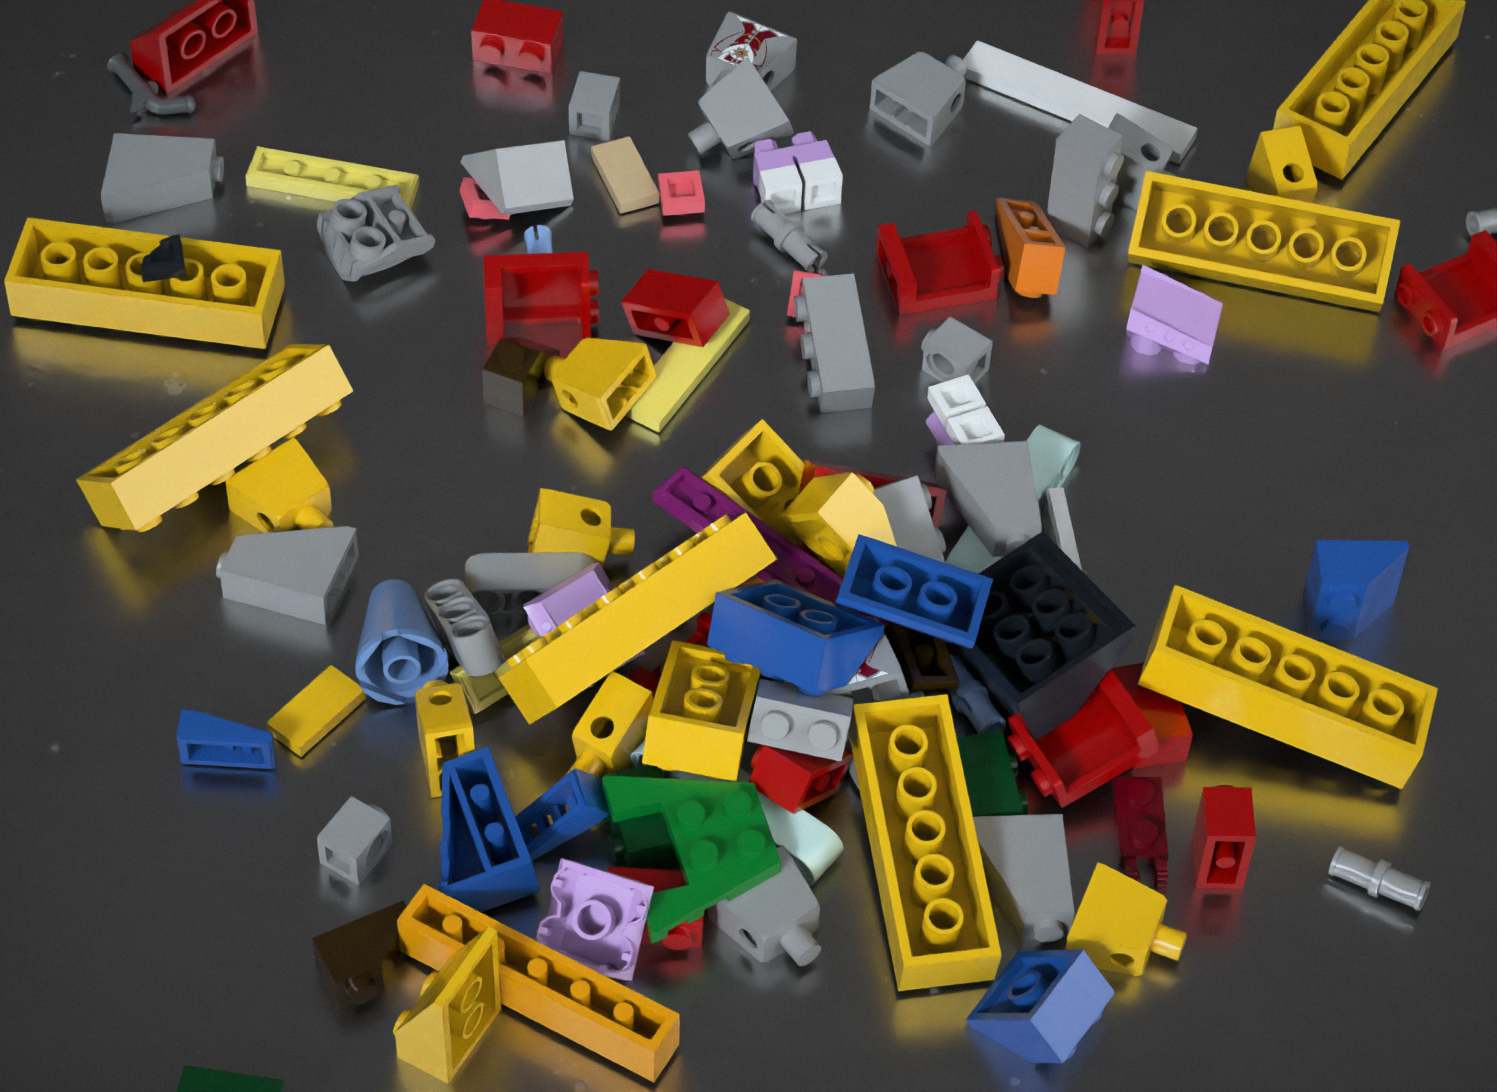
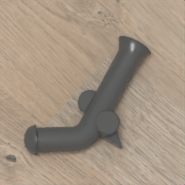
[107,53,196,115]

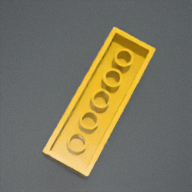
[1273,0,1466,180]
[1128,171,1401,312]
[4,217,285,349]
[76,344,353,532]
[498,513,777,725]
[1137,585,1438,789]
[848,694,1002,991]

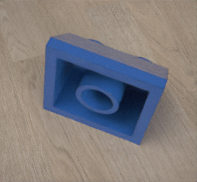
[1303,540,1409,641]
[966,950,1115,1064]

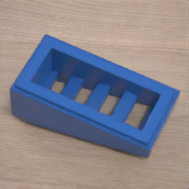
[176,709,276,769]
[515,768,610,861]

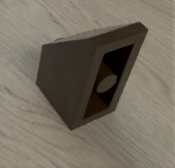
[482,337,560,417]
[887,622,960,692]
[312,900,407,1009]

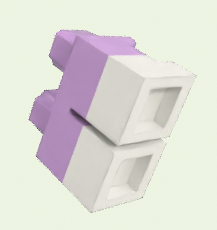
[753,131,843,214]
[926,374,1005,446]

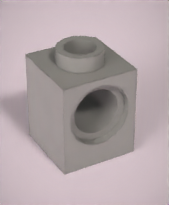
[569,71,620,141]
[921,317,993,384]
[317,796,393,885]

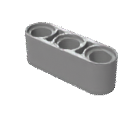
[464,552,596,614]
[424,578,505,677]

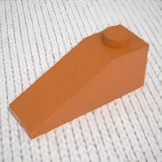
[995,198,1066,298]

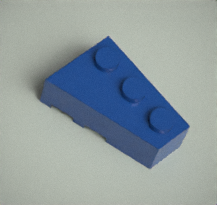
[439,746,540,912]

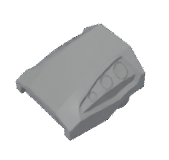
[316,185,435,281]

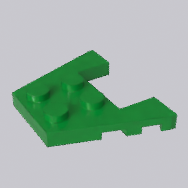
[602,776,781,943]

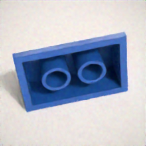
[835,534,993,649]
[707,579,885,696]

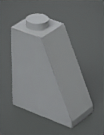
[101,133,224,224]
[935,441,1042,557]
[216,526,359,625]
[973,814,1075,942]

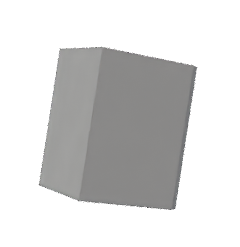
[461,140,574,215]

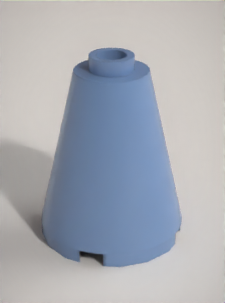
[354,579,449,705]

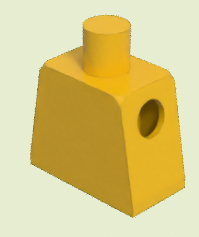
[1246,125,1317,203]
[544,338,657,431]
[225,437,333,533]
[527,488,635,568]
[566,671,653,778]
[414,680,475,798]
[1065,862,1187,976]

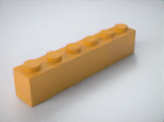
[397,884,680,1082]

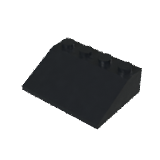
[946,531,1138,741]

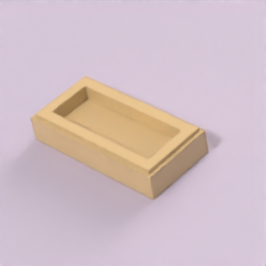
[591,136,660,214]

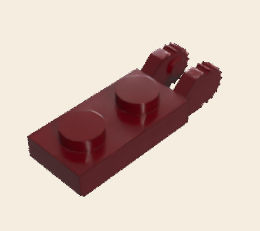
[1112,777,1169,894]

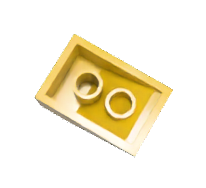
[700,419,804,545]
[780,472,897,578]
[642,640,761,782]
[393,926,501,1084]

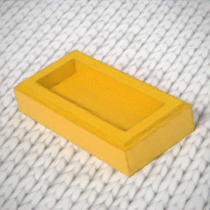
[266,665,366,757]

